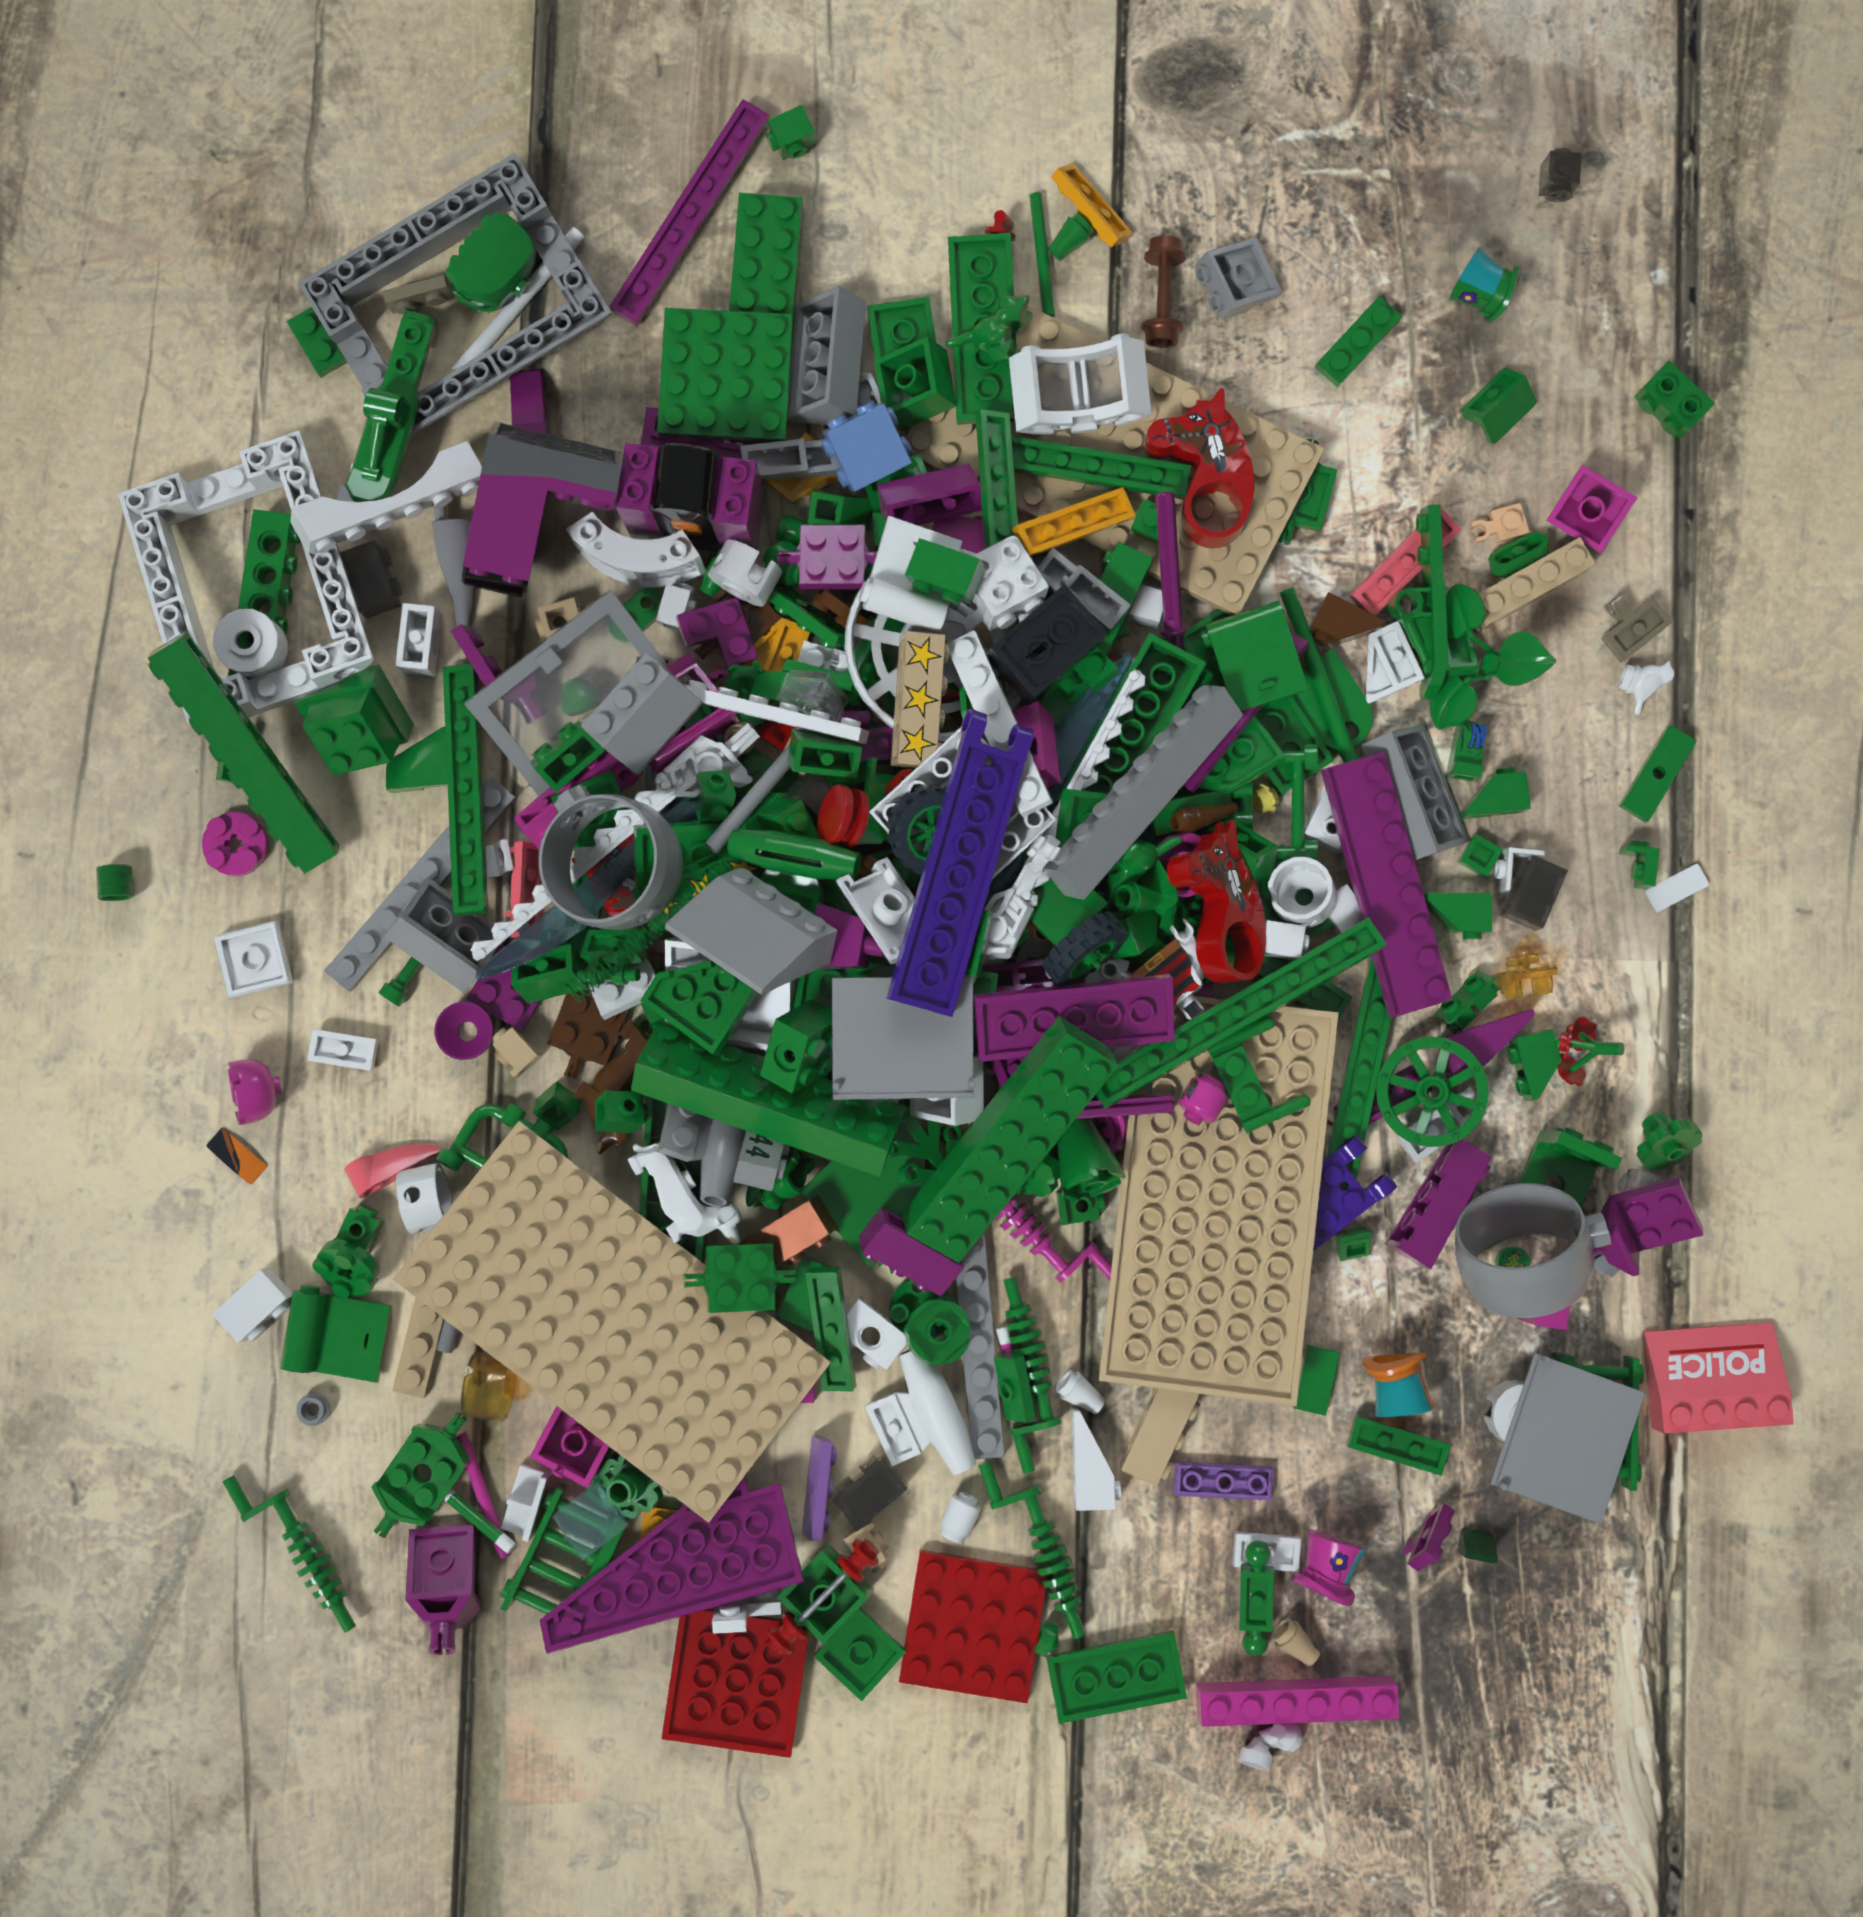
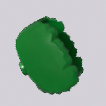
[445,212,537,313]

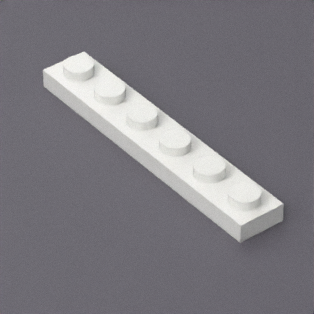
[947,630,1053,817]
[685,680,869,744]

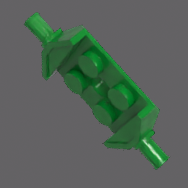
[371,1411,470,1538]

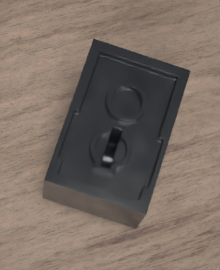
[987,584,1108,705]

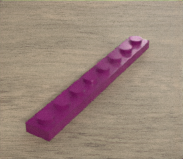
[609,99,770,327]

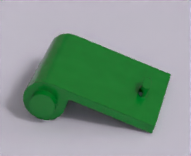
[1200,601,1309,712]
[280,1284,392,1383]

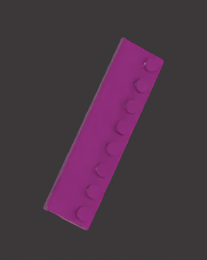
[1320,752,1453,1018]

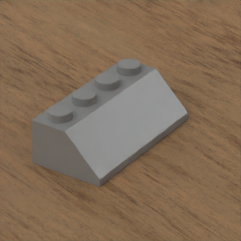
[787,286,866,425]
[1361,724,1469,861]

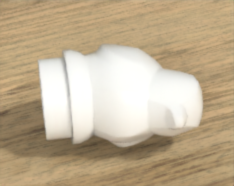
[1617,661,1675,715]

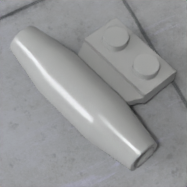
[658,1104,746,1206]

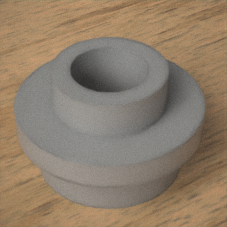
[297,1393,330,1426]

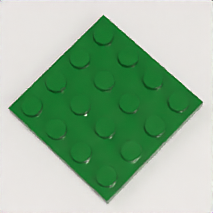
[657,308,793,442]

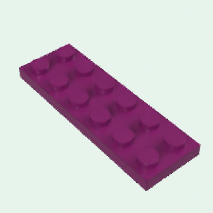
[973,974,1175,1062]

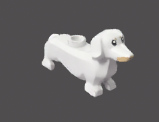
[627,1143,741,1245]

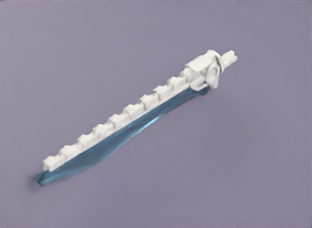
[964,652,1145,985]
[470,723,760,980]

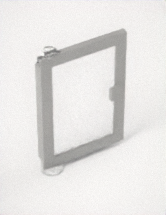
[464,590,692,800]

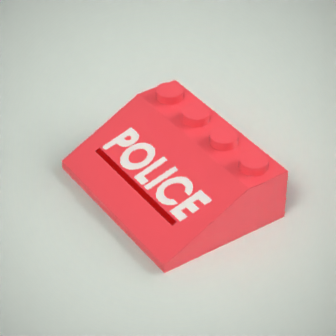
[1643,1322,1794,1434]

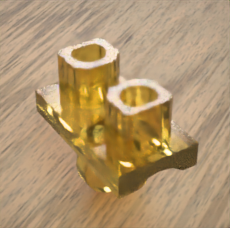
[1492,946,1558,1000]

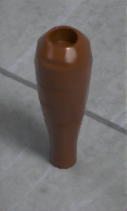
[1170,803,1238,834]

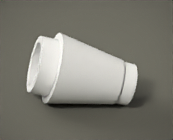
[1056,1370,1105,1414]

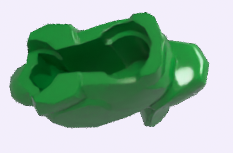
[753,1146,815,1210]

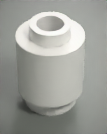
[940,1492,981,1544]

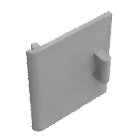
[832,976,975,1100]
[1490,1353,1645,1524]

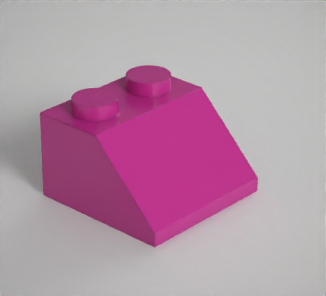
[1546,465,1638,553]

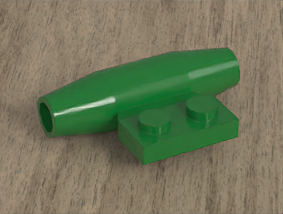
[727,829,861,915]

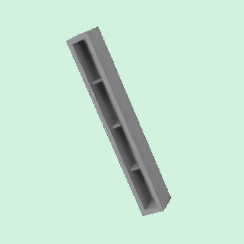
[1044,685,1243,900]

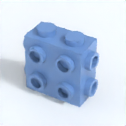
[821,400,912,492]

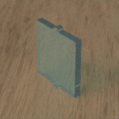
[553,1481,629,1561]

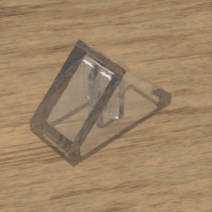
[777,670,849,722]

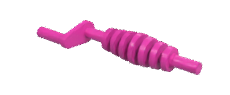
[995,1194,1112,1283]

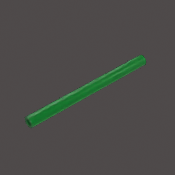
[1279,587,1358,763]

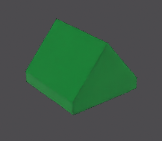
[1334,1226,1372,1261]

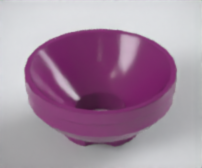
[434,1002,494,1060]

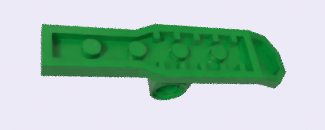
[345,317,436,502]
[1387,504,1448,700]

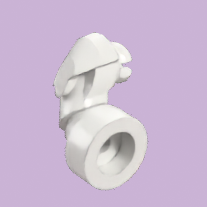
[1238,1723,1302,1771]

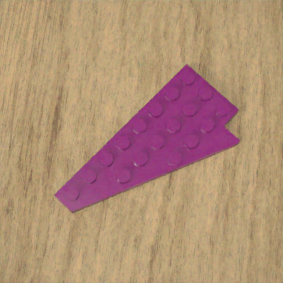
[540,1475,805,1654]

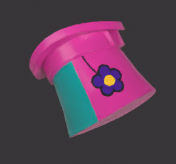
[1291,1529,1367,1606]

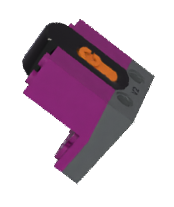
[615,407,770,552]
[461,421,622,598]

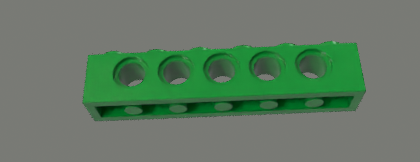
[228,509,301,680]

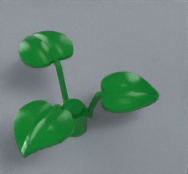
[1429,584,1556,731]

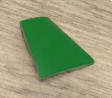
[386,727,448,793]

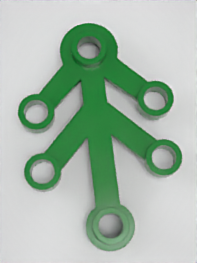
[888,1098,962,1184]

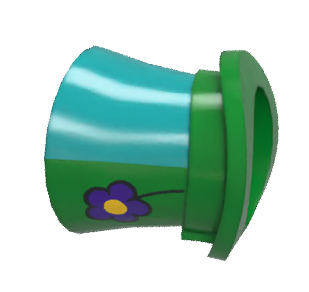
[1449,247,1521,323]

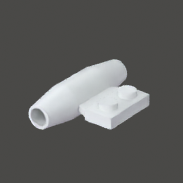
[865,1349,976,1475]

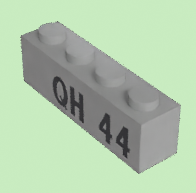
[733,1131,790,1191]

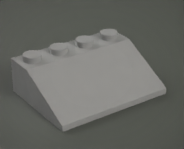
[665,867,838,995]

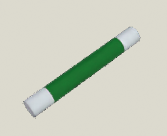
[444,1489,516,1554]

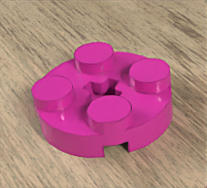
[202,812,269,877]

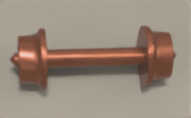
[1141,235,1186,349]

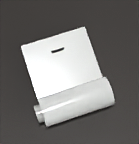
[859,516,962,633]

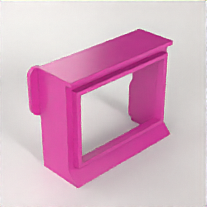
[649,652,738,775]

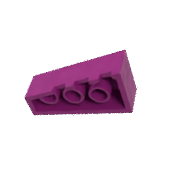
[1385,1139,1492,1269]

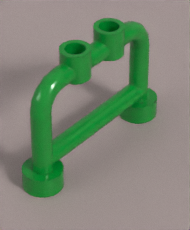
[1233,744,1318,861]
[435,1104,568,1172]

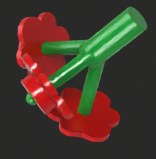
[1556,1016,1625,1087]

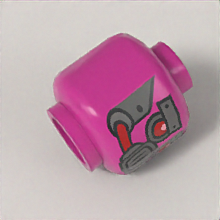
[1179,1074,1228,1125]

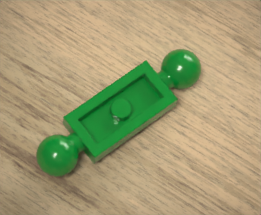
[1239,1540,1274,1656]

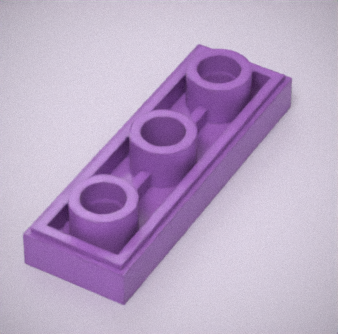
[802,1436,837,1541]
[1174,1461,1273,1501]

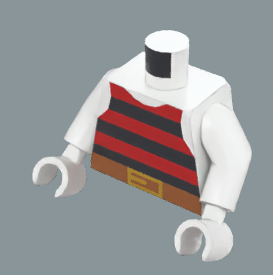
[1107,919,1205,1021]

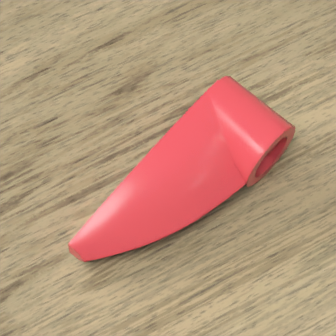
[344,1144,441,1198]

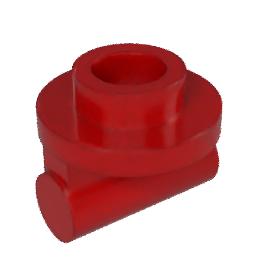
[985,210,1016,242]

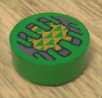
[1495,1246,1530,1267]

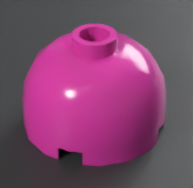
[228,1059,282,1125]

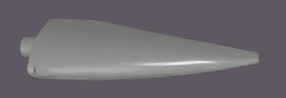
[432,506,474,649]

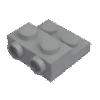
[1195,237,1283,320]

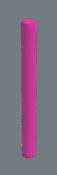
[457,1432,511,1559]

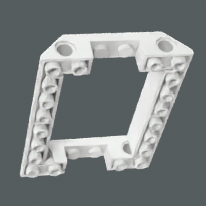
[118,430,374,725]

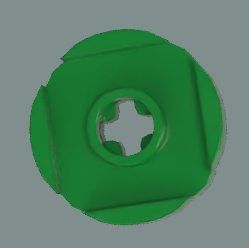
[312,1240,380,1298]
[904,1299,971,1366]

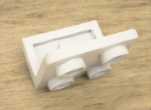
[973,536,1049,632]

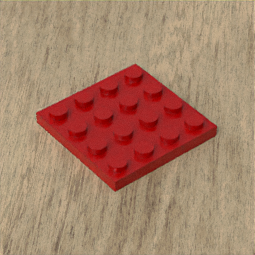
[899,1549,1048,1704]
[661,1609,809,1758]

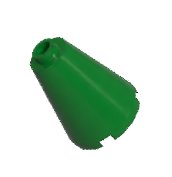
[1057,1118,1126,1200]

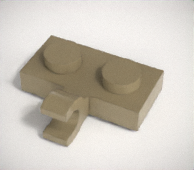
[1601,595,1673,663]

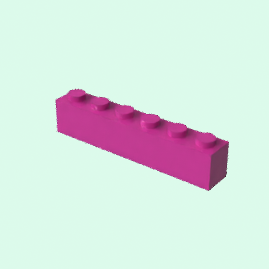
[1196,1676,1399,1727]

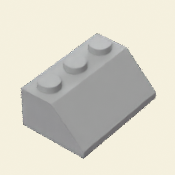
[581,652,703,775]
[383,877,498,993]

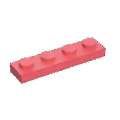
[1348,507,1461,616]

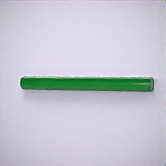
[1029,192,1055,317]

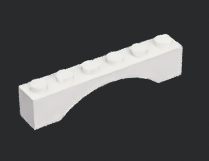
[290,441,482,555]

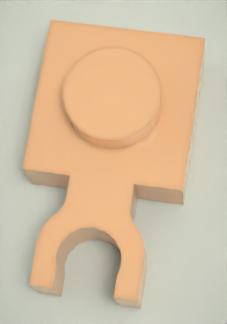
[1468,503,1530,545]

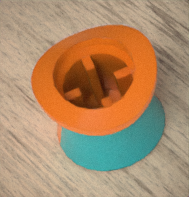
[1362,1352,1435,1417]

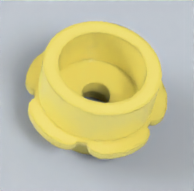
[1253,784,1279,814]

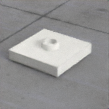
[213,921,293,999]

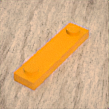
[1012,487,1136,557]

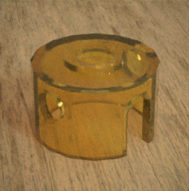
[461,1351,517,1422]

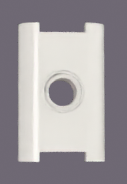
[836,857,915,964]

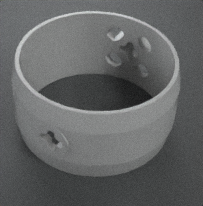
[539,785,683,930]
[1455,1183,1611,1318]

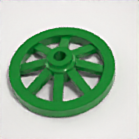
[1376,1037,1489,1147]

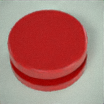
[817,784,869,849]

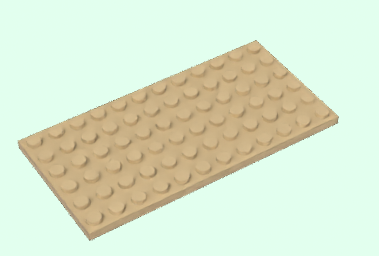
[906,306,1325,615]
[1099,996,1338,1406]
[393,1121,831,1523]

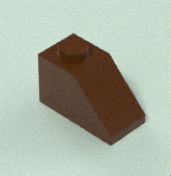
[1309,592,1385,646]

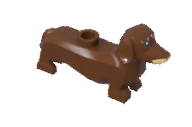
[573,1019,651,1154]

